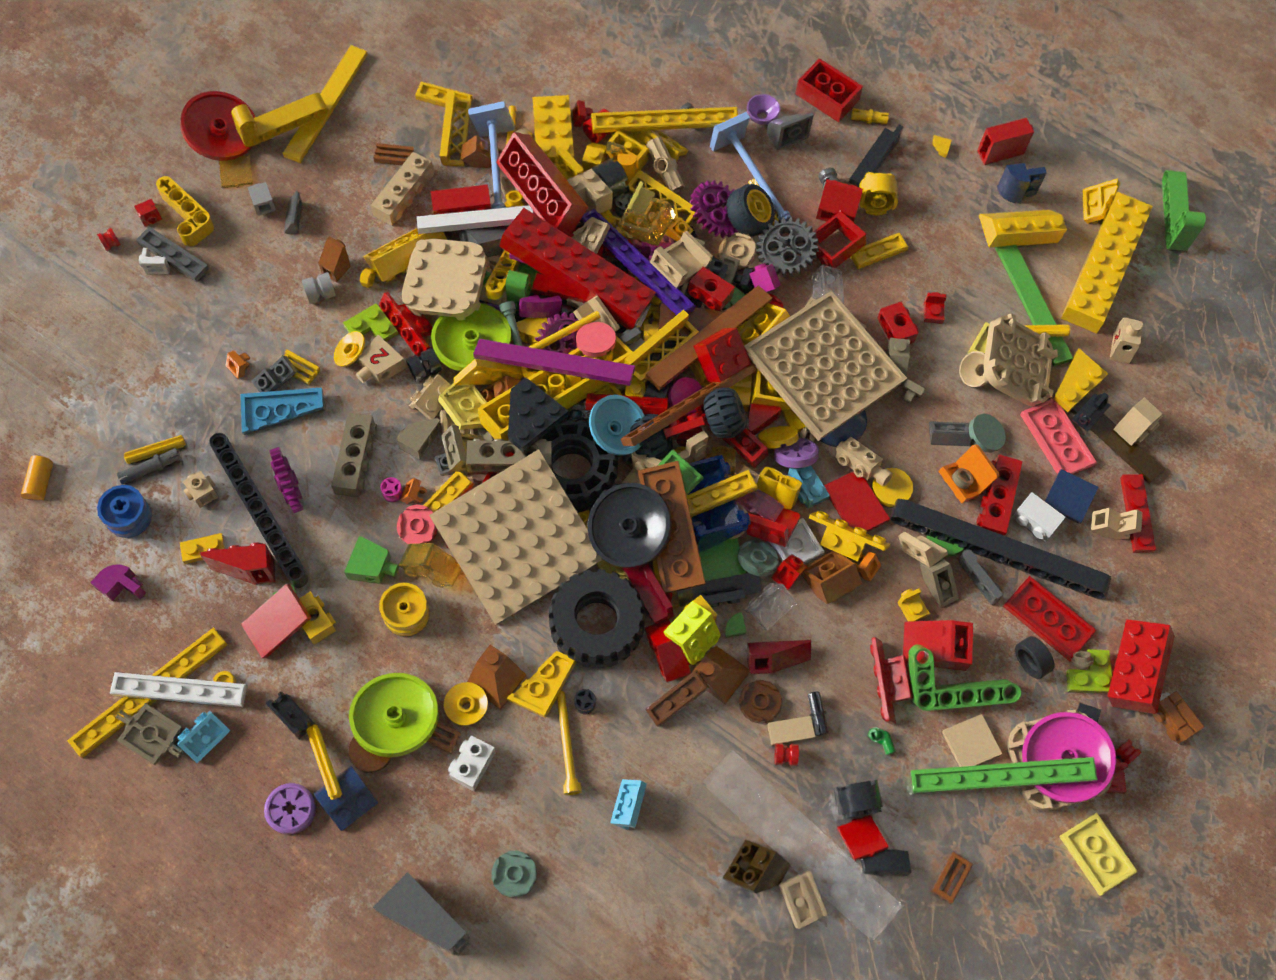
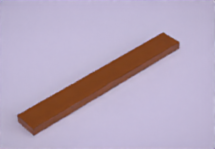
[645,285,772,390]
[620,364,757,446]

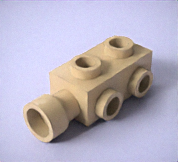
[836,437,893,487]

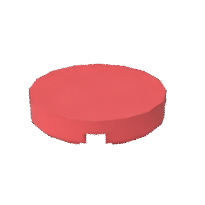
[576,322,616,357]
[397,504,438,547]

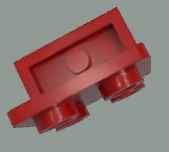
[746,503,800,547]

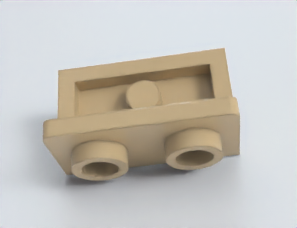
[409,374,451,420]

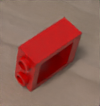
[814,211,866,271]

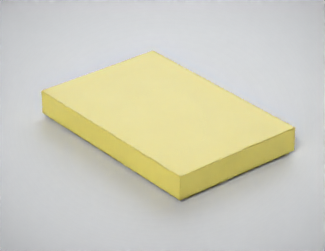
[1059,813,1138,896]

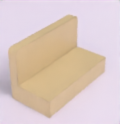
[573,296,620,331]
[898,532,948,567]

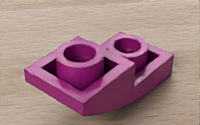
[518,295,562,318]

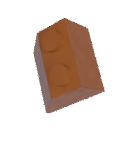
[801,551,862,604]

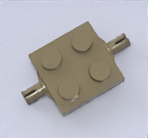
[116,703,184,766]

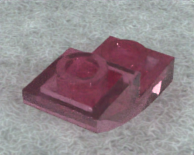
[736,489,784,521]

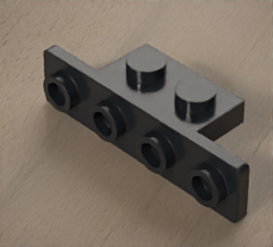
[677,573,762,608]

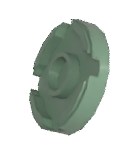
[969,414,1006,453]
[737,540,779,576]
[491,851,537,898]

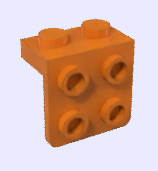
[938,444,999,504]

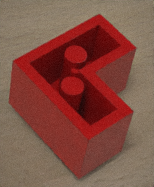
[645,619,691,682]

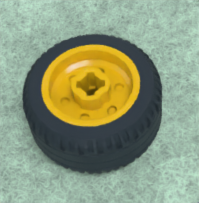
[727,184,775,237]

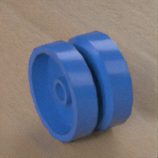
[97,485,152,538]

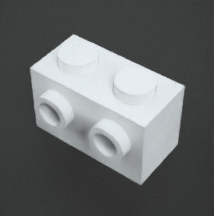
[448,735,496,791]

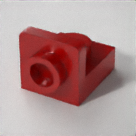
[134,198,162,227]
[924,292,947,324]
[771,554,808,591]
[1105,759,1128,794]

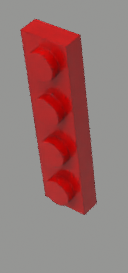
[585,393,668,415]
[1120,474,1156,553]

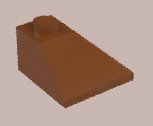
[467,644,526,710]
[693,645,750,705]

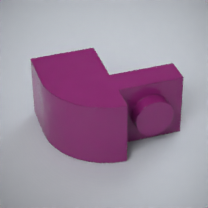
[90,564,146,601]

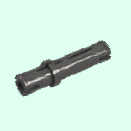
[117,448,181,485]

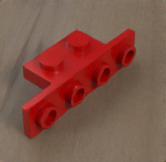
[379,292,433,356]
[870,637,913,725]

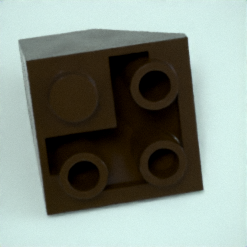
[723,839,791,894]

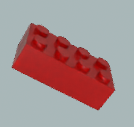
[1107,619,1175,714]

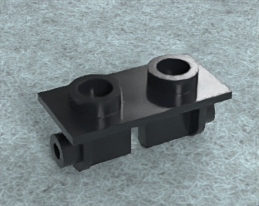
[1071,392,1111,432]

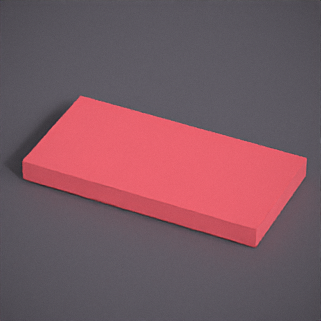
[1020,399,1097,475]

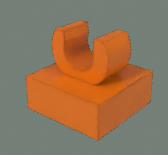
[226,350,250,379]
[400,478,427,504]
[855,551,881,582]

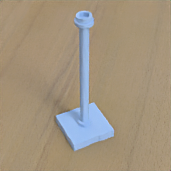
[468,101,515,209]
[710,112,791,222]

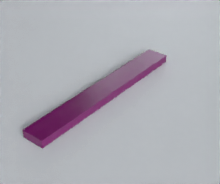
[473,339,635,386]

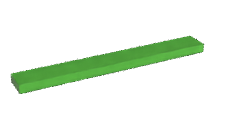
[995,245,1073,366]
[911,757,1097,794]

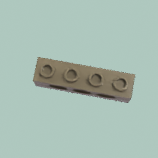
[331,412,377,497]
[466,439,552,472]

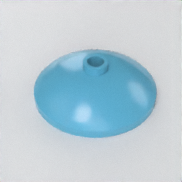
[589,395,644,456]

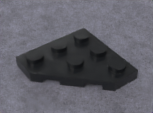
[508,377,569,452]

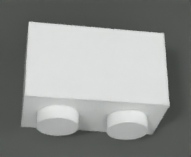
[1012,492,1065,542]

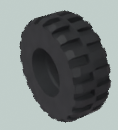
[526,420,618,513]
[549,569,645,669]

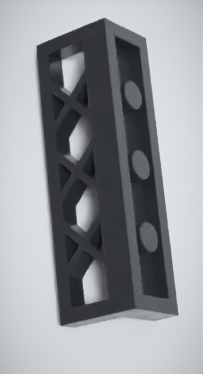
[849,124,904,187]

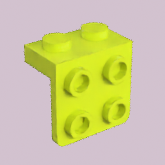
[664,601,721,665]

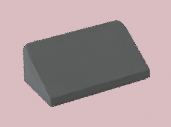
[284,191,303,234]
[929,421,971,446]

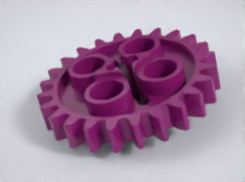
[690,180,738,238]
[535,312,579,354]
[269,447,304,513]

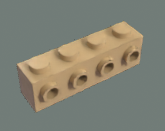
[371,152,434,226]

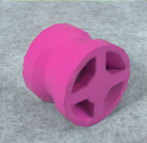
[381,477,403,502]

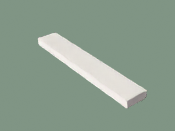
[417,206,533,234]
[110,672,247,708]

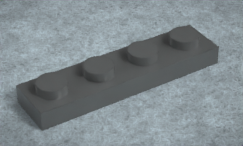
[136,227,209,282]

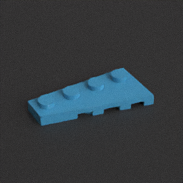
[240,388,324,435]

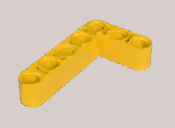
[231,93,329,147]

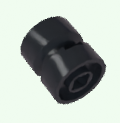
[406,348,442,382]

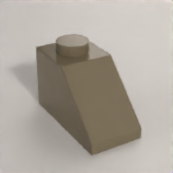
[886,338,910,385]
[397,418,442,460]
[920,558,959,607]

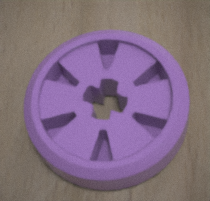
[774,438,819,468]
[264,783,316,835]

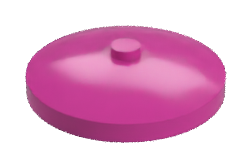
[1022,712,1116,803]

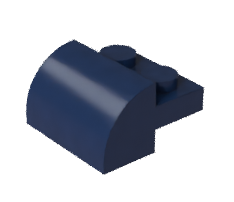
[997,163,1047,203]
[314,766,378,831]

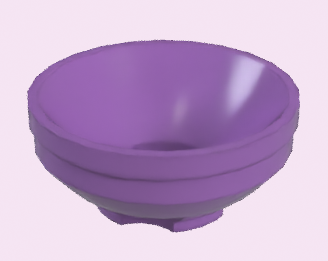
[747,94,780,125]

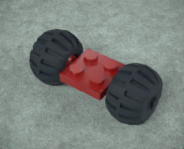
[630,387,747,460]

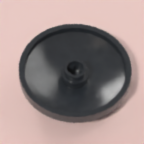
[588,483,672,568]

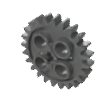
[756,217,819,278]

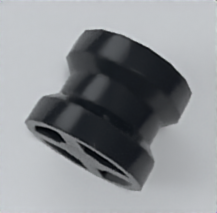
[574,689,596,714]

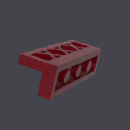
[622,564,674,626]

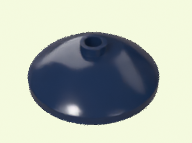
[819,409,867,447]

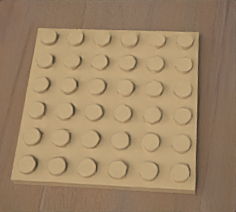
[744,290,907,441]
[429,449,603,625]

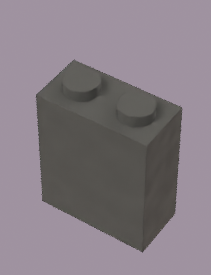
[459,225,509,258]

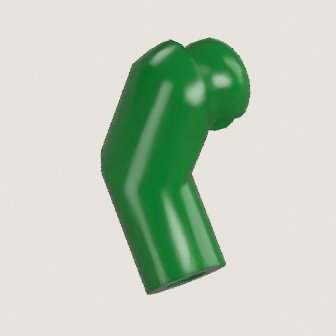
[868,727,896,755]

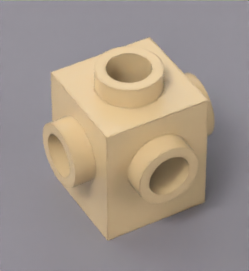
[182,471,218,508]

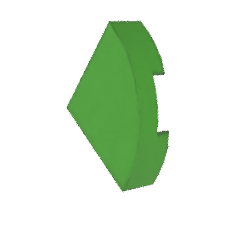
[725,612,747,638]

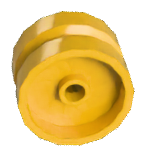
[379,583,430,636]

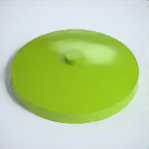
[431,303,512,371]
[349,673,439,757]

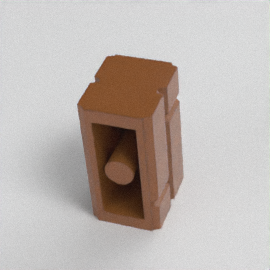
[1153,691,1205,744]

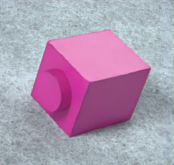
[750,263,781,292]

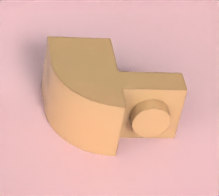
[1091,508,1143,539]

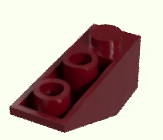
[747,640,812,674]

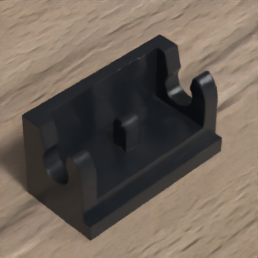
[265,692,316,740]

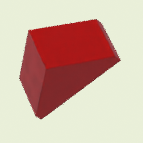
[747,403,781,436]

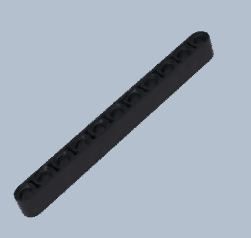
[890,499,1111,599]

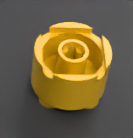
[859,172,898,215]

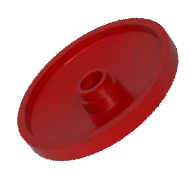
[180,91,256,161]

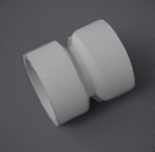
[302,272,336,304]

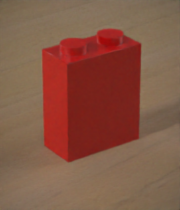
[977,117,1034,165]

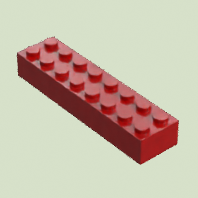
[500,207,656,330]

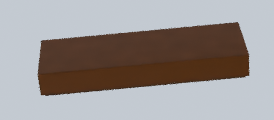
[645,670,710,727]

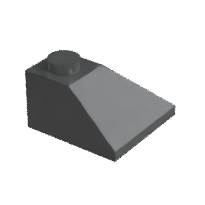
[767,112,814,150]

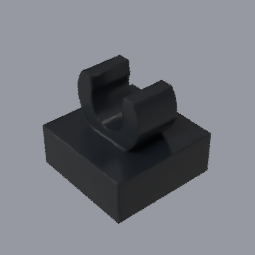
[707,259,728,280]
[733,269,755,295]

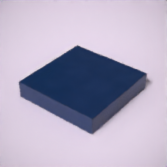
[1045,469,1098,524]

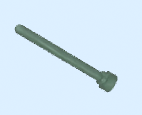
[499,301,524,378]

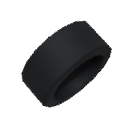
[1015,636,1055,679]

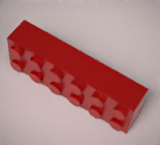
[496,132,588,237]

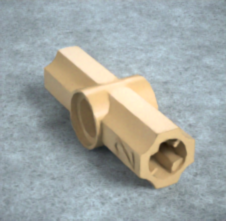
[646,137,685,193]

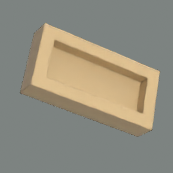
[767,716,815,746]

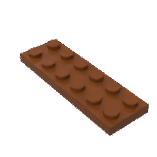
[638,461,706,594]

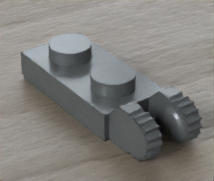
[958,549,1003,605]

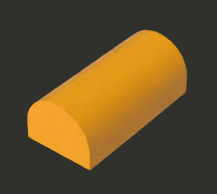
[617,153,637,187]
[21,456,53,500]

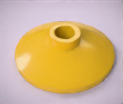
[334,331,365,367]
[444,682,488,726]

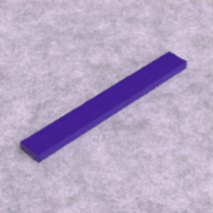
[579,209,695,315]

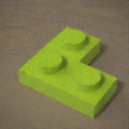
[343,303,398,342]
[1066,649,1112,694]

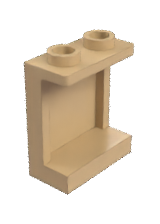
[650,231,713,288]

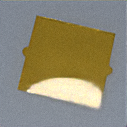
[219,155,253,189]

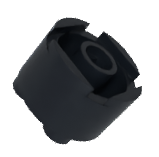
[591,158,629,200]
[833,780,883,819]

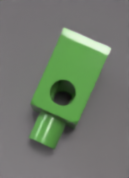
[344,536,399,584]

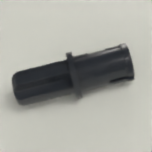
[807,691,829,736]

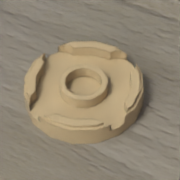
[719,233,757,270]

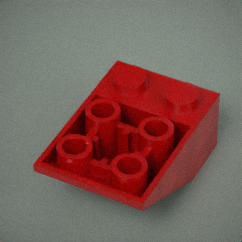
[200,542,276,585]
[903,620,973,671]

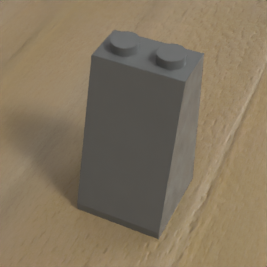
[373,872,470,955]

